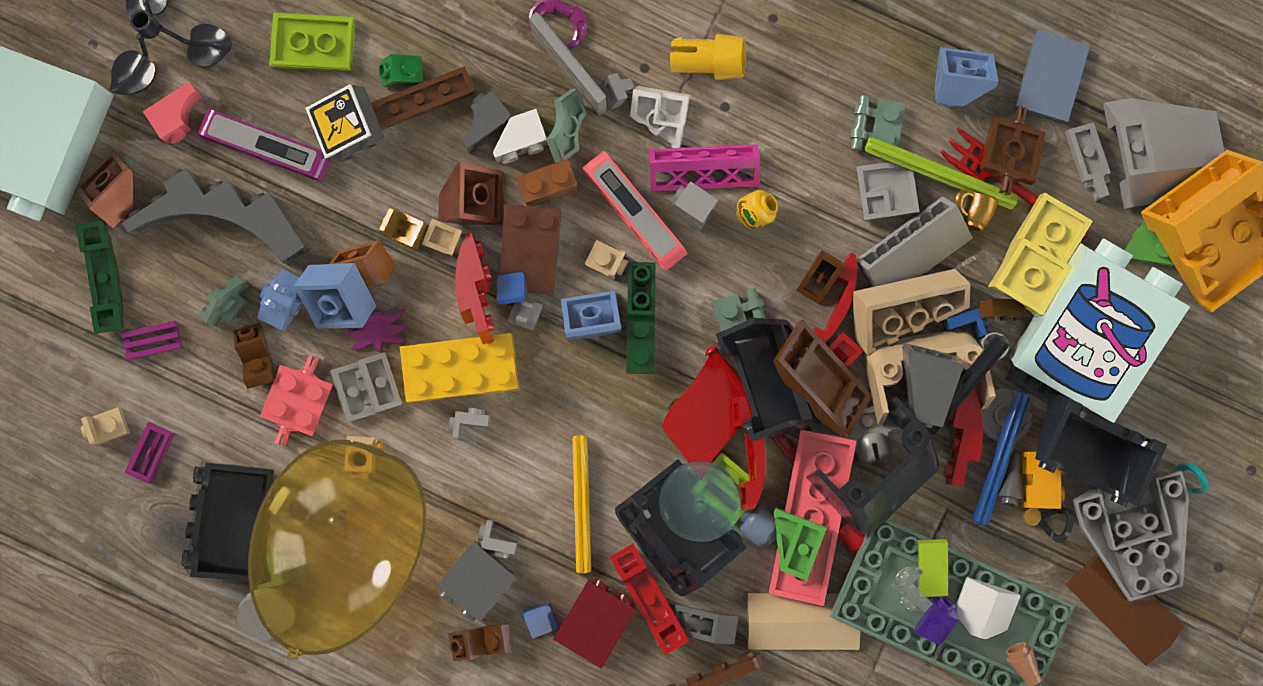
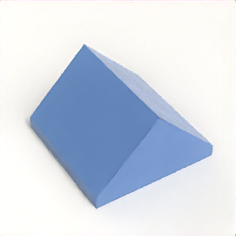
[561,291,621,341]

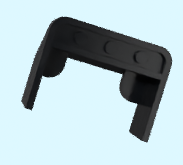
[806,396,940,534]

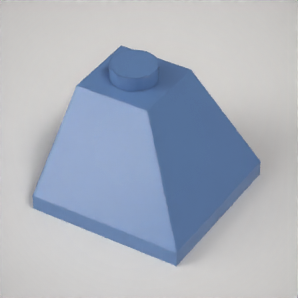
[934,47,998,107]

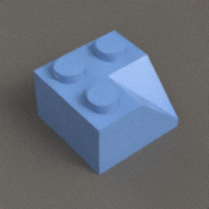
[294,263,376,329]

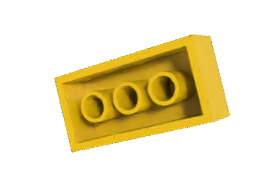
[400,333,520,404]

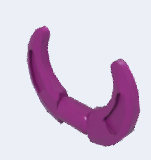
[528,0,588,49]

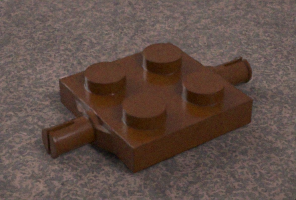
[980,106,1045,196]

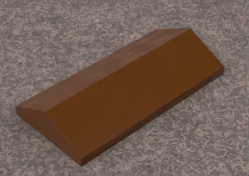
[1065,553,1184,666]

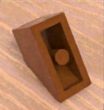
[329,240,397,287]

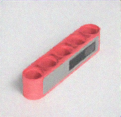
[582,151,687,271]

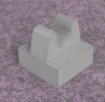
[600,73,635,110]
[508,299,543,331]

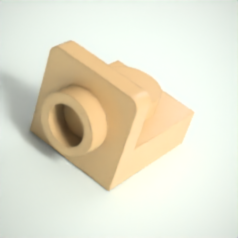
[584,240,628,280]
[81,407,130,445]

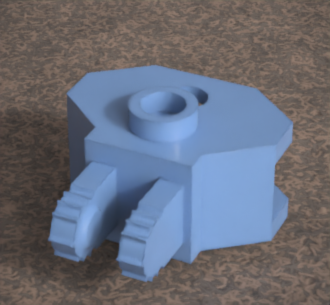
[257,269,303,331]

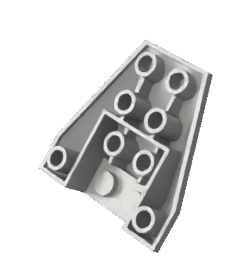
[1103,98,1225,209]
[1073,470,1189,601]

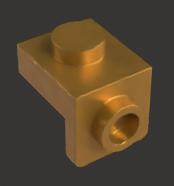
[379,207,429,250]

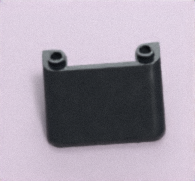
[716,318,822,441]

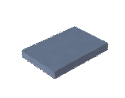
[1014,30,1090,124]

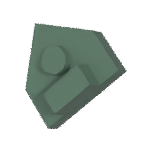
[199,276,250,326]

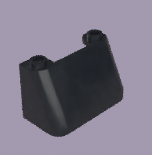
[1035,394,1167,507]
[615,459,747,596]

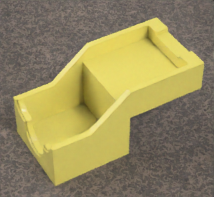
[988,193,1093,316]

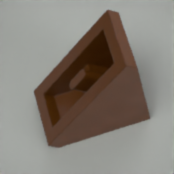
[796,250,846,305]

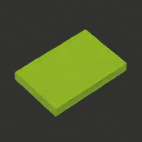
[269,13,356,73]

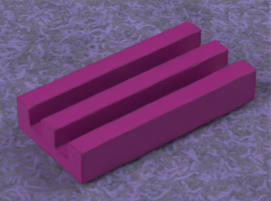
[121,321,183,360]
[124,422,176,484]

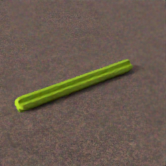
[865,137,1018,210]

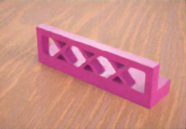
[649,144,760,191]

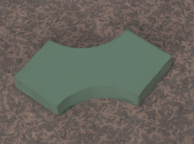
[546,89,587,163]

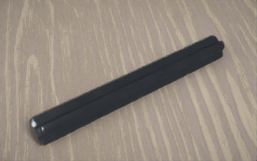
[925,335,1010,435]

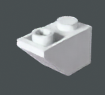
[493,109,548,164]

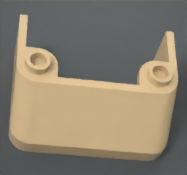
[864,329,996,425]

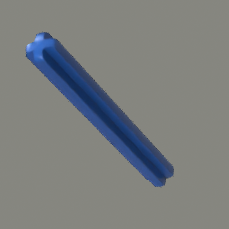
[973,392,1030,525]

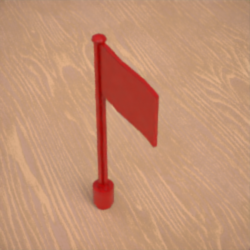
[661,345,866,555]

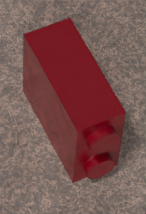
[553,578,636,669]

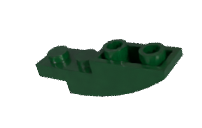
[626,262,656,374]

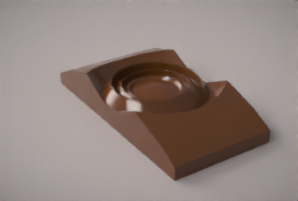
[774,320,872,438]

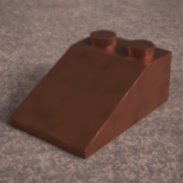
[500,204,562,295]

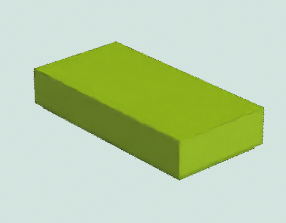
[918,539,948,597]

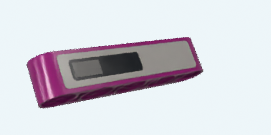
[197,109,331,182]

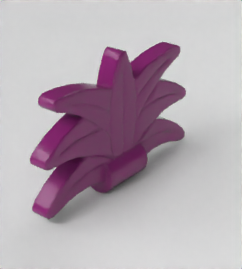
[345,309,407,352]

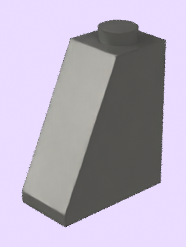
[902,343,964,428]

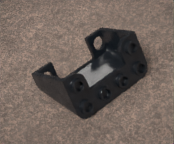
[181,461,274,582]

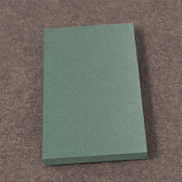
[829,519,1076,686]

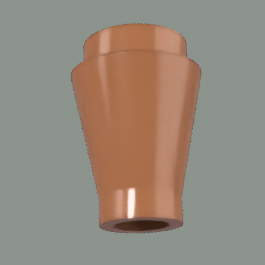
[1006,642,1042,686]

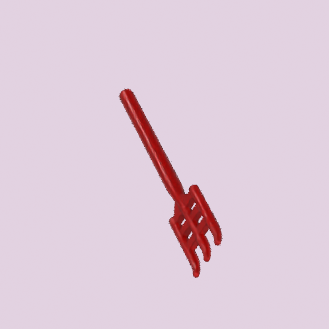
[941,127,1089,240]

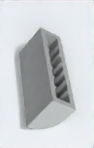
[856,196,973,287]

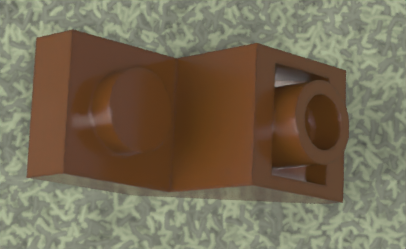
[234,323,274,389]
[448,623,514,661]

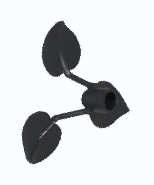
[110,0,232,95]

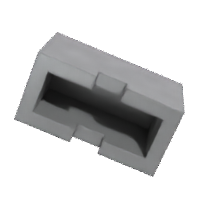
[672,181,718,232]

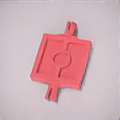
[260,355,333,446]

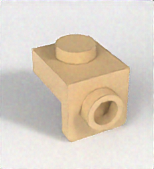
[422,219,464,257]

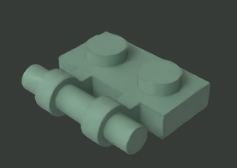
[850,95,906,154]
[711,288,766,332]

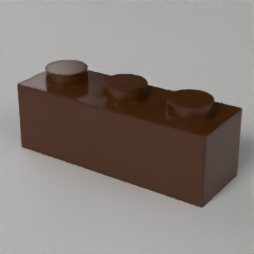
[979,299,1029,321]

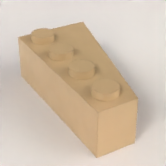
[853,269,971,355]

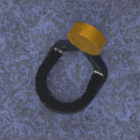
[1022,507,1074,542]

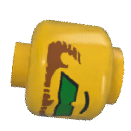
[736,190,778,230]

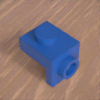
[941,309,988,339]

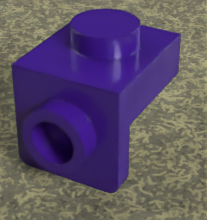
[915,596,958,646]

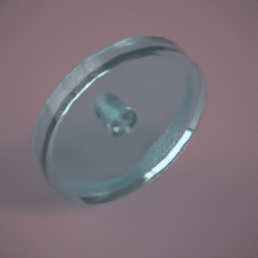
[659,462,741,542]

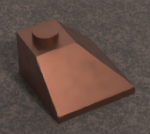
[75,150,133,228]
[438,163,503,225]

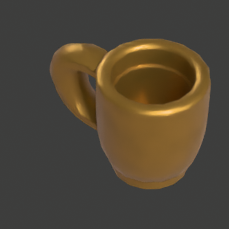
[954,190,998,232]

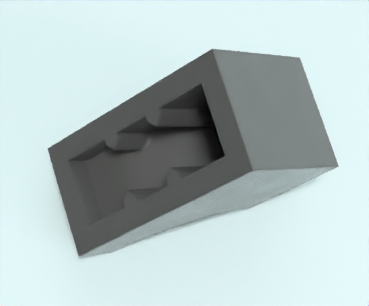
[461,90,512,153]
[674,604,739,644]

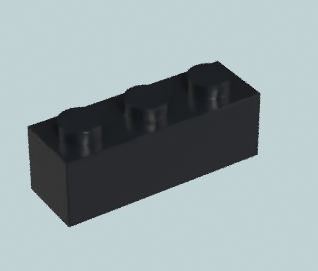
[1005,364,1061,403]

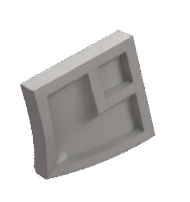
[857,162,919,222]

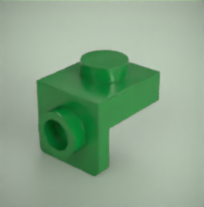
[378,54,423,87]

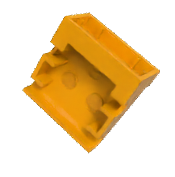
[1141,150,1263,313]

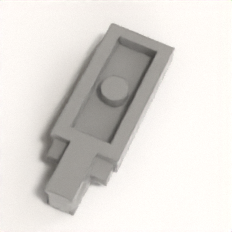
[1065,123,1111,201]

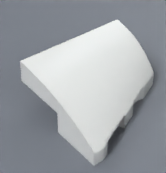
[630,86,690,148]

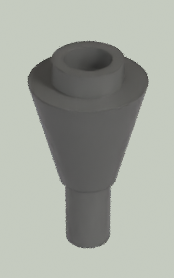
[997,454,1024,507]

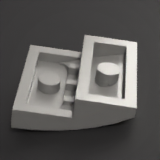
[330,352,402,424]

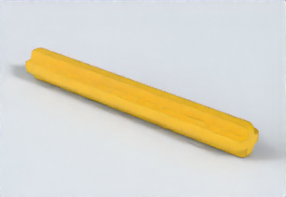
[572,435,591,574]

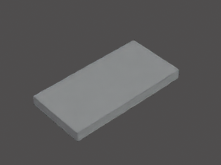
[529,12,607,116]

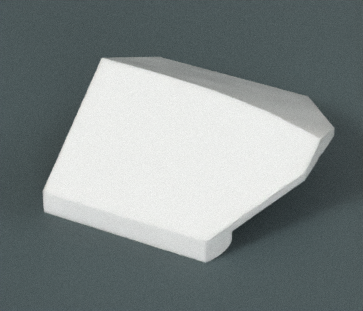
[956,577,1020,639]

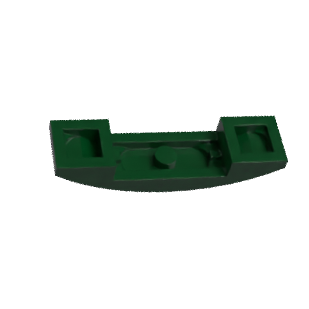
[75,220,124,334]

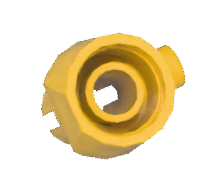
[670,33,746,80]

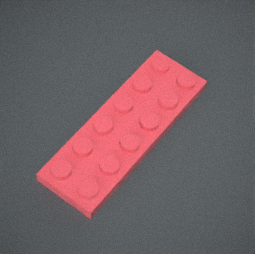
[769,429,857,606]

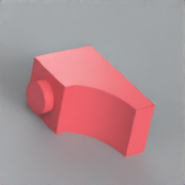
[143,82,202,144]

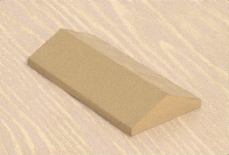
[747,593,861,650]

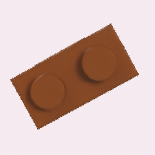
[516,159,578,207]

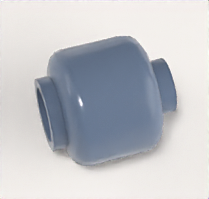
[739,505,777,546]

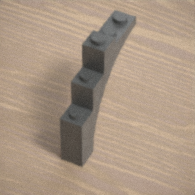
[122,168,310,265]

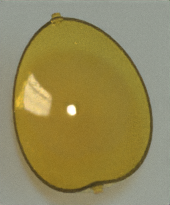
[248,440,426,660]

